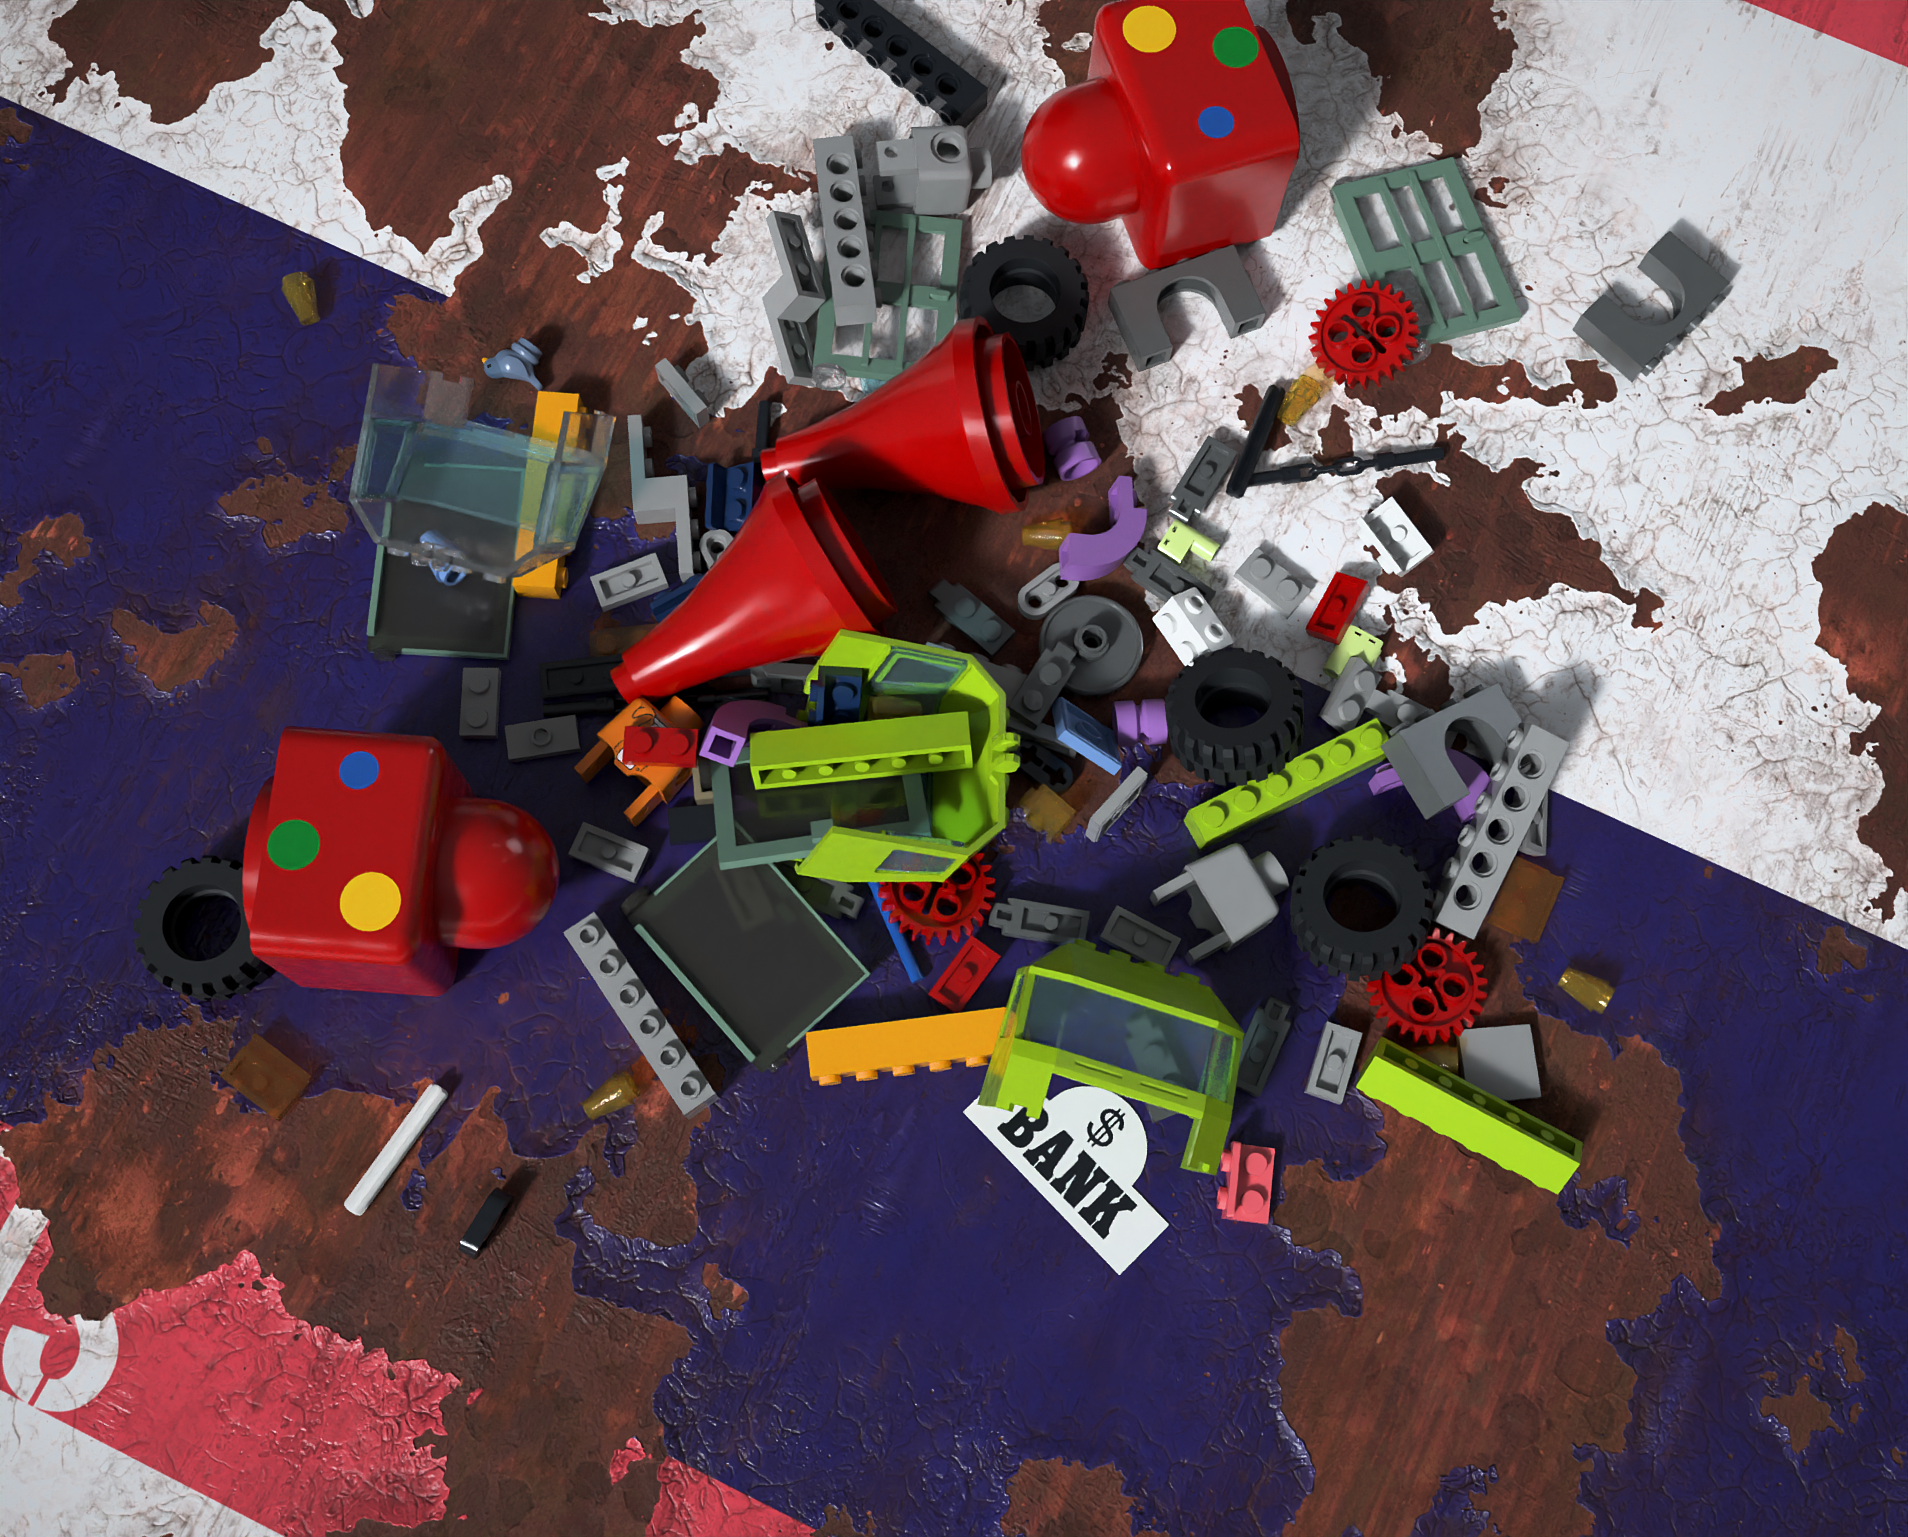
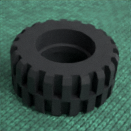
[960,235,1089,371]
[1165,648,1305,786]
[1290,835,1434,982]
[133,855,269,1001]

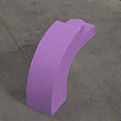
[1059,476,1147,581]
[699,700,808,767]
[1368,747,1491,823]

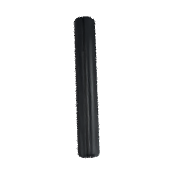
[1226,384,1285,499]

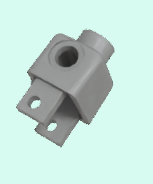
[873,125,992,216]
[1149,843,1289,966]

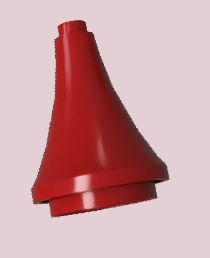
[760,315,1045,515]
[610,470,898,704]

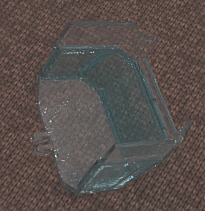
[349,363,616,583]

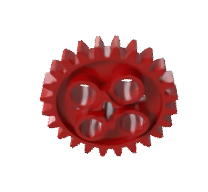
[1308,280,1421,390]
[878,850,995,946]
[1366,928,1488,1045]

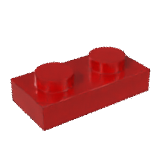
[1305,571,1370,645]
[622,726,699,768]
[928,935,1001,1014]

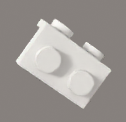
[1355,497,1435,577]
[1152,587,1234,666]

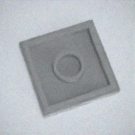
[1085,766,1148,843]
[1455,1024,1541,1101]

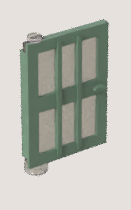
[1330,157,1522,366]
[811,209,963,391]

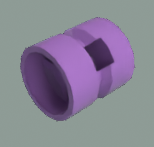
[1042,416,1101,481]
[1112,698,1168,747]

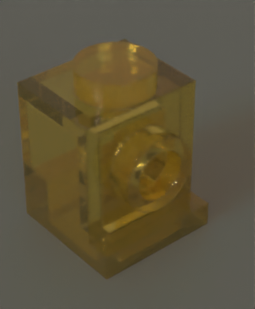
[1018,783,1076,845]

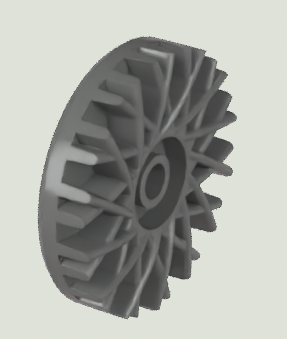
[1038,595,1143,700]

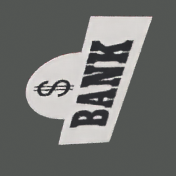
[963,1086,1169,1275]

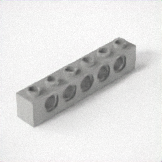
[813,135,882,326]
[1431,723,1570,939]
[563,912,720,1120]

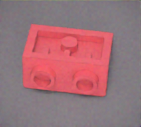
[1217,1141,1275,1224]

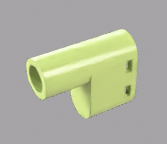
[1157,519,1221,566]
[1323,625,1383,680]

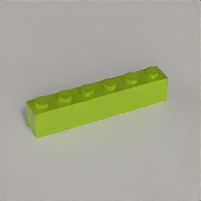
[750,711,973,790]
[1184,718,1389,851]
[1356,1036,1583,1195]

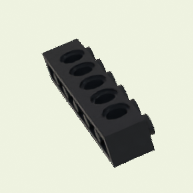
[815,0,988,128]

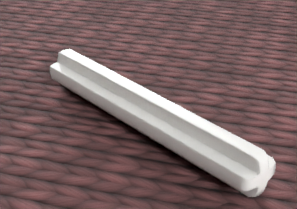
[344,1083,448,1216]

